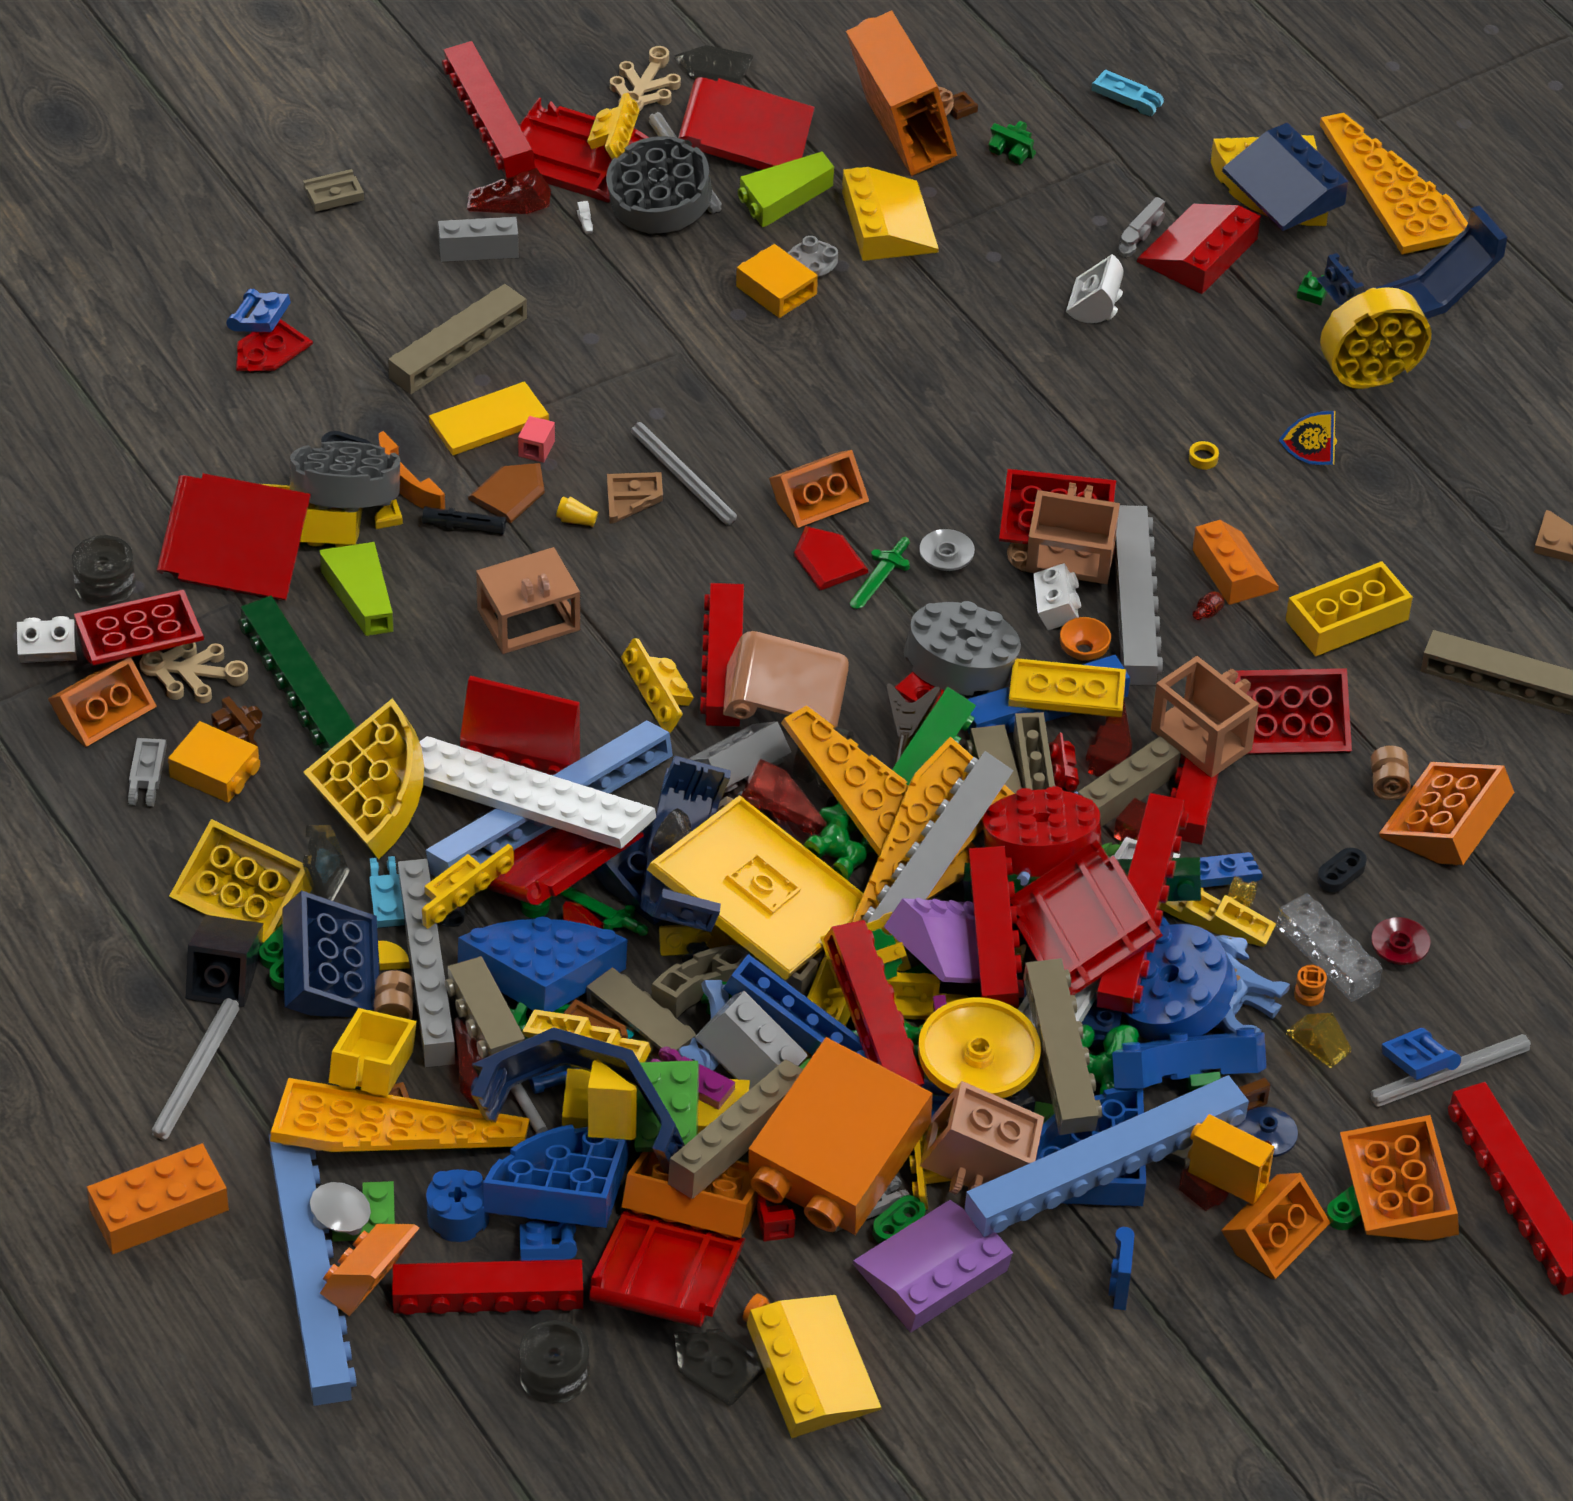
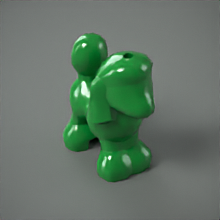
[804,803,875,880]
[1081,1025,1139,1094]

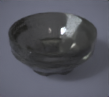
[651,808,692,857]

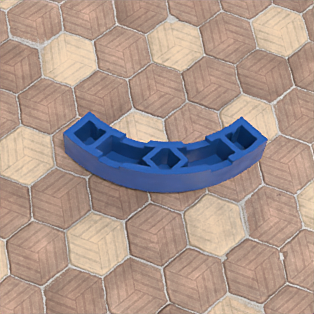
[1112,1027,1267,1088]

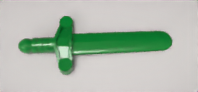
[850,537,910,609]
[561,887,649,936]

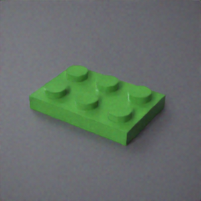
[635,1061,699,1152]

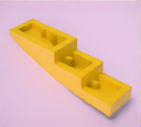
[1160,890,1276,947]
[522,1009,651,1062]

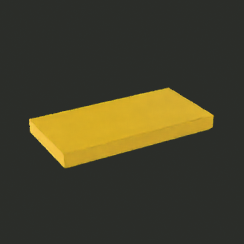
[429,381,549,455]
[1008,658,1126,717]

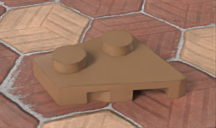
[607,472,663,523]
[1534,510,1573,562]

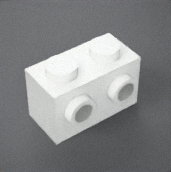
[1034,563,1081,630]
[17,616,77,663]

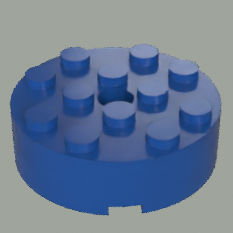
[1122,924,1237,1041]

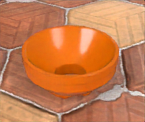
[1060,617,1111,661]

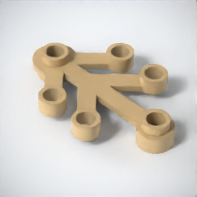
[610,46,681,112]
[140,642,248,703]

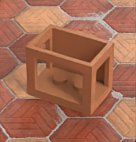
[1026,482,1120,584]
[476,547,580,654]
[1151,656,1259,778]
[920,1081,1044,1195]

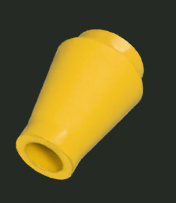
[556,496,598,527]

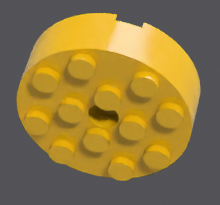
[1320,288,1432,389]

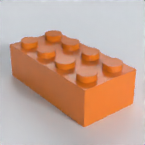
[87,1143,229,1254]

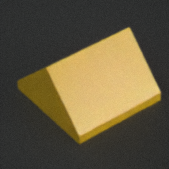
[588,1059,637,1140]

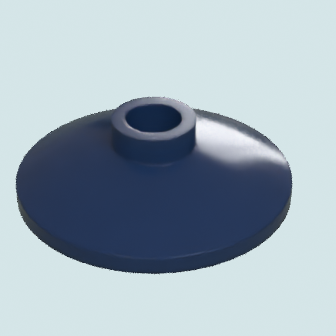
[1237,1107,1298,1157]

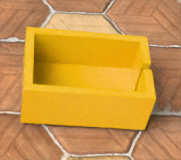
[329,1008,416,1096]

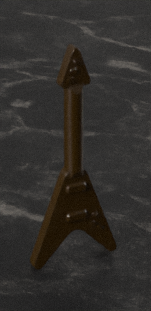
[887,684,941,766]

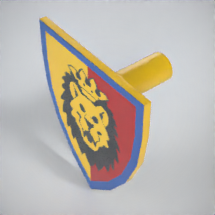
[1279,411,1337,465]

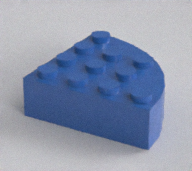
[458,917,627,1012]
[1035,1088,1146,1206]
[483,1125,631,1228]

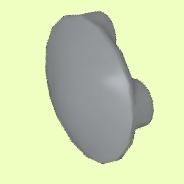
[788,236,838,276]
[310,1182,371,1235]

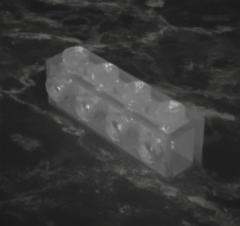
[1277,893,1383,1002]

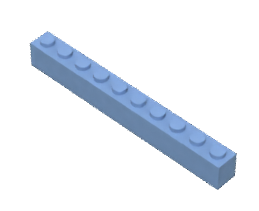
[426,721,673,877]
[965,1075,1249,1237]
[269,1135,357,1406]

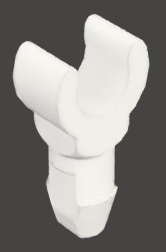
[577,201,593,234]

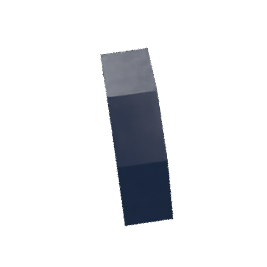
[1316,205,1508,319]
[641,756,731,932]
[471,1027,685,1174]

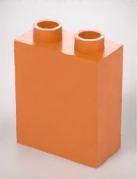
[846,11,957,176]
[748,1037,932,1235]

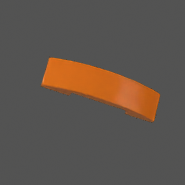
[379,431,445,509]

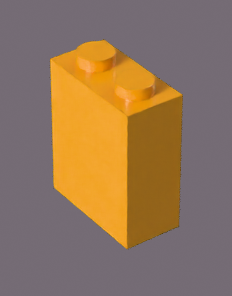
[736,244,818,318]
[168,721,260,803]
[1187,1114,1275,1205]

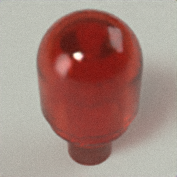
[1192,591,1225,620]

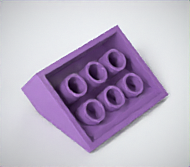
[884,898,980,983]
[853,1200,1013,1333]

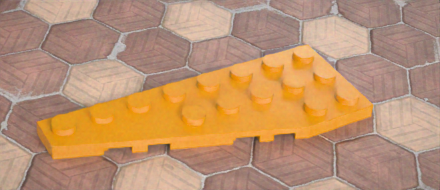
[1320,113,1468,254]
[781,705,976,900]
[851,737,1015,922]
[270,1078,530,1152]

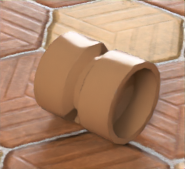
[1371,746,1411,800]
[374,970,414,1020]

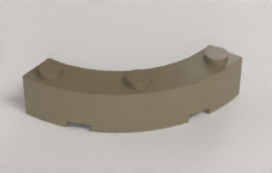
[651,944,818,1019]

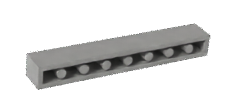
[1114,505,1163,685]
[861,751,1014,923]
[398,859,455,1067]

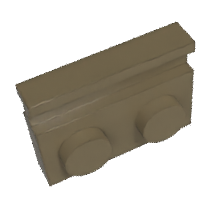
[303,169,364,212]

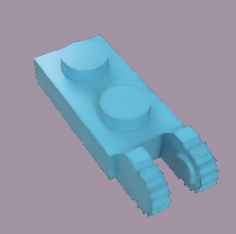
[1092,70,1164,116]
[370,856,405,928]

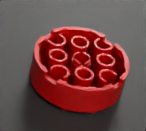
[983,786,1102,877]

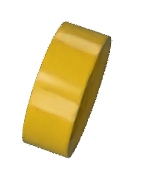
[1189,441,1219,470]

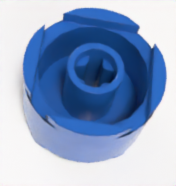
[426,1169,490,1242]

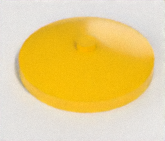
[918,997,1041,1099]

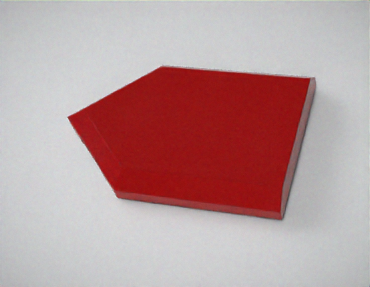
[237,319,313,371]
[794,526,869,590]

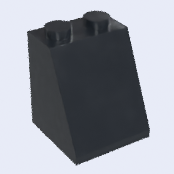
[185,915,264,1007]

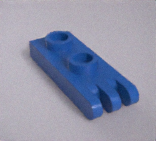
[1200,852,1263,888]

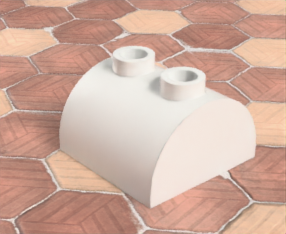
[1066,254,1123,323]

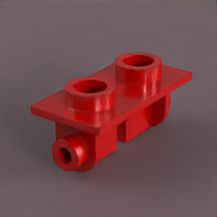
[1049,732,1079,791]

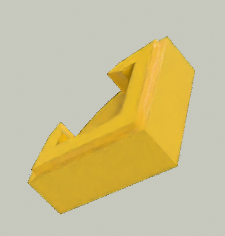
[375,499,403,529]
[378,941,410,970]

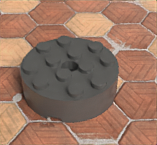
[606,136,712,234]
[290,441,400,512]
[903,601,1021,695]

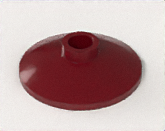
[1371,917,1431,965]

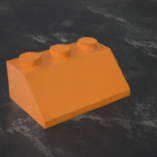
[769,450,869,528]
[1192,520,1279,605]
[48,657,157,747]
[1221,1173,1330,1279]
[320,1224,419,1316]

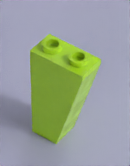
[738,151,834,227]
[320,542,393,636]

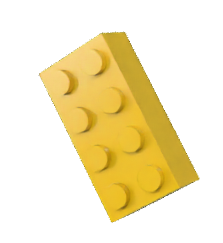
[1285,561,1413,657]

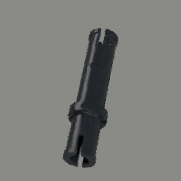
[422,506,507,534]

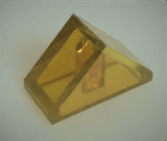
[1286,1013,1352,1068]

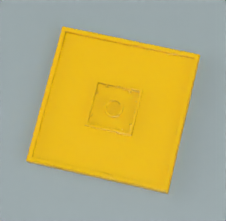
[647,795,863,980]

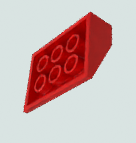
[1137,204,1261,294]
[999,469,1116,544]
[74,590,204,665]
[1233,668,1352,754]
[460,676,580,776]

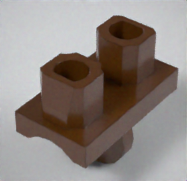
[211,696,263,746]

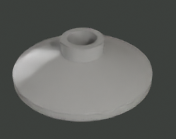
[919,529,975,571]

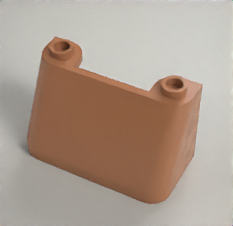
[723,631,849,731]

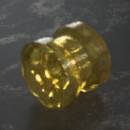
[1228,876,1258,909]

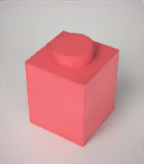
[518,416,555,463]

